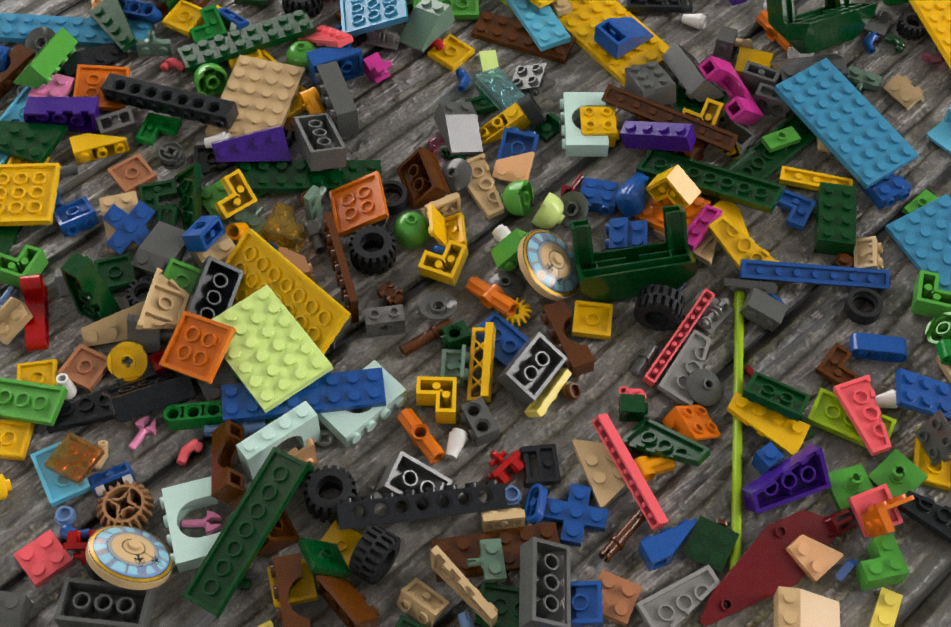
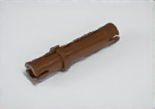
[399,318,453,357]
[598,510,646,563]

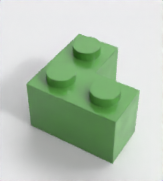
[490,228,528,271]
[0,244,48,289]
[911,270,951,318]
[855,534,909,591]

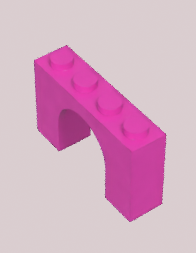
[698,55,764,126]

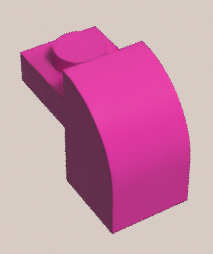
[363,52,392,84]

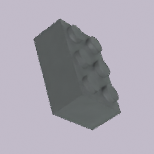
[625,61,676,105]
[496,332,568,405]

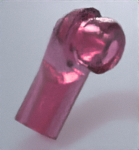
[921,51,945,64]
[427,135,446,152]

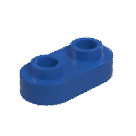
[524,483,548,525]

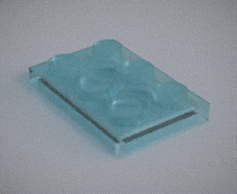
[472,67,525,112]

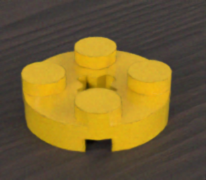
[107,341,148,382]

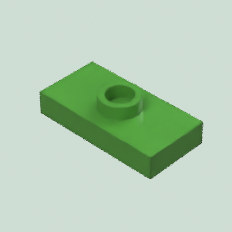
[761,126,801,153]
[902,189,938,215]

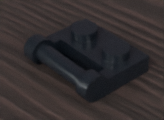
[519,444,561,488]

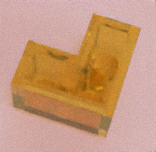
[262,202,306,252]

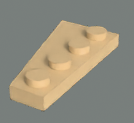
[454,153,504,220]
[81,301,145,347]
[430,545,498,627]

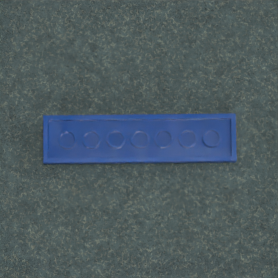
[221,367,386,423]

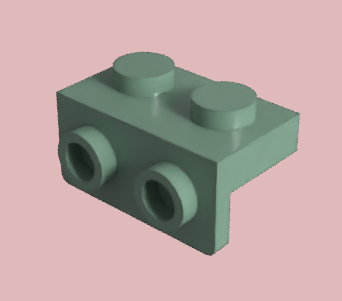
[440,344,470,388]

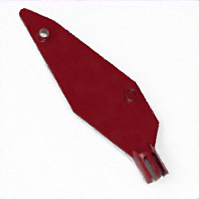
[700,508,857,626]

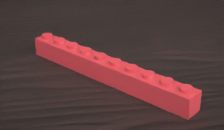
[642,288,716,387]
[592,413,669,530]

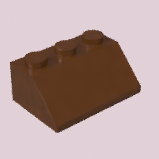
[396,147,451,210]
[230,489,300,556]
[316,574,380,627]

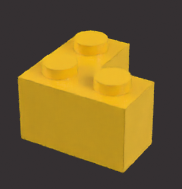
[682,98,724,127]
[645,164,701,208]
[213,169,258,220]
[418,239,469,287]
[416,376,457,424]

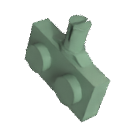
[136,30,173,56]
[846,66,882,93]
[303,185,328,221]
[228,206,269,236]
[466,538,507,583]

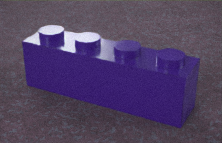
[620,120,696,152]

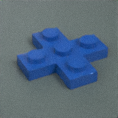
[102,200,156,255]
[543,483,609,547]

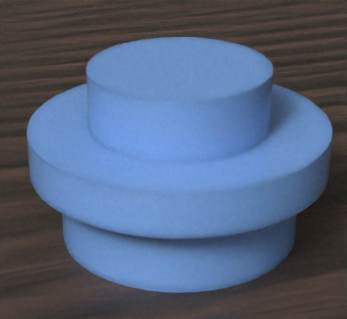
[505,486,522,506]
[54,506,76,526]

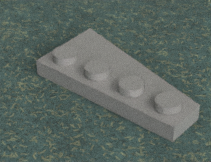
[656,329,711,406]
[635,564,720,627]

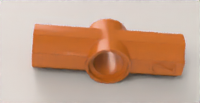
[756,10,792,51]
[465,276,519,317]
[397,408,445,464]

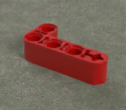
[20,274,49,352]

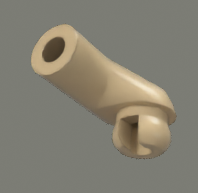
[734,38,753,49]
[89,440,108,470]

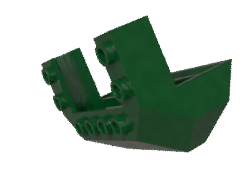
[766,0,878,54]
[569,204,696,302]

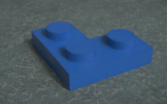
[776,189,816,231]

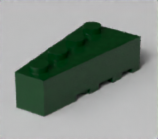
[60,252,121,321]

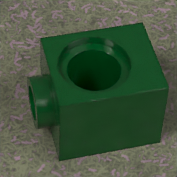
[440,320,471,350]
[619,394,648,422]

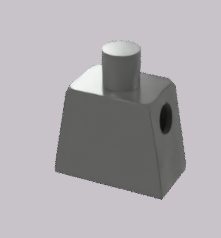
[127,314,173,353]

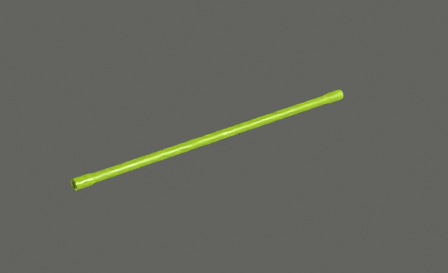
[729,291,745,571]

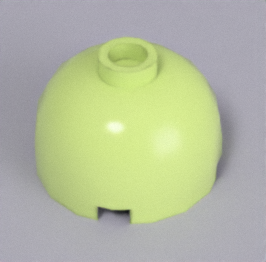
[531,192,565,229]

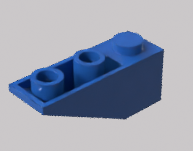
[638,518,698,572]

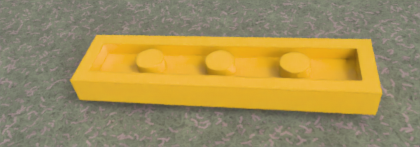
[778,166,853,191]

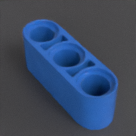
[119,0,162,24]
[850,333,907,363]

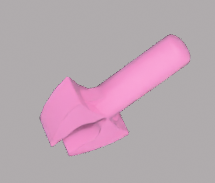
[128,415,157,451]
[181,511,222,535]

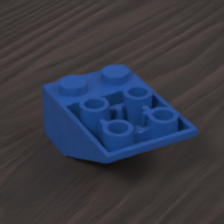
[594,17,654,60]

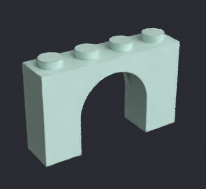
[560,92,609,157]
[317,360,407,448]
[236,401,322,481]
[159,476,221,573]

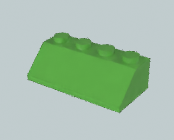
[13,27,78,88]

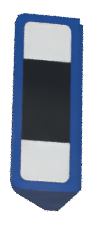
[218,7,249,32]
[89,462,136,498]

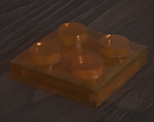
[44,432,105,486]

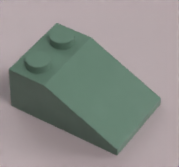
[399,0,455,52]

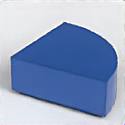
[836,558,859,582]

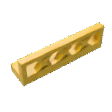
[467,322,496,403]

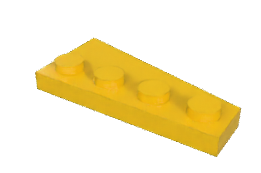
[707,215,780,281]
[727,392,811,457]

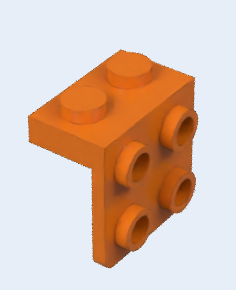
[662,404,721,442]
[861,494,915,539]

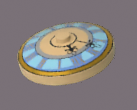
[517,229,579,301]
[85,525,174,590]

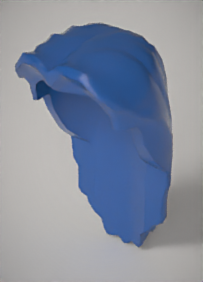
[616,172,649,217]

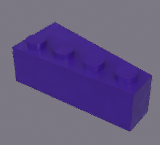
[23,97,100,134]
[211,125,292,162]
[742,444,832,514]

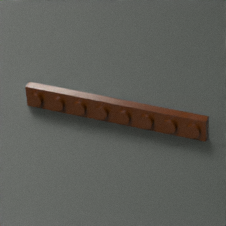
[601,84,739,153]

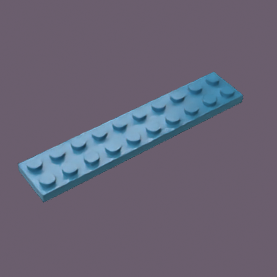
[0,13,155,50]

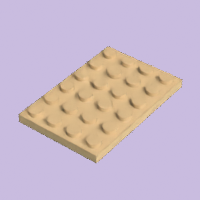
[205,55,306,137]

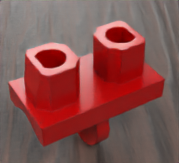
[486,450,525,485]
[63,530,97,565]

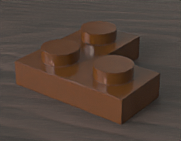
[815,343,860,385]

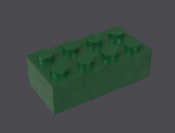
[813,182,857,256]

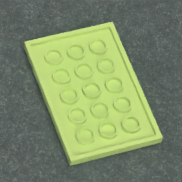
[211,284,333,414]

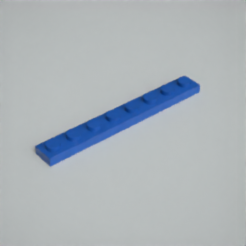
[740,259,890,290]

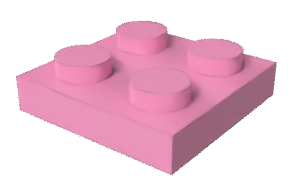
[28,73,75,97]

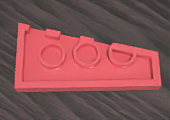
[297,25,354,48]
[833,375,892,456]

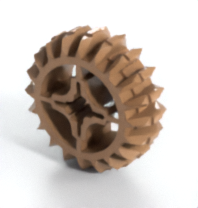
[96,480,155,529]

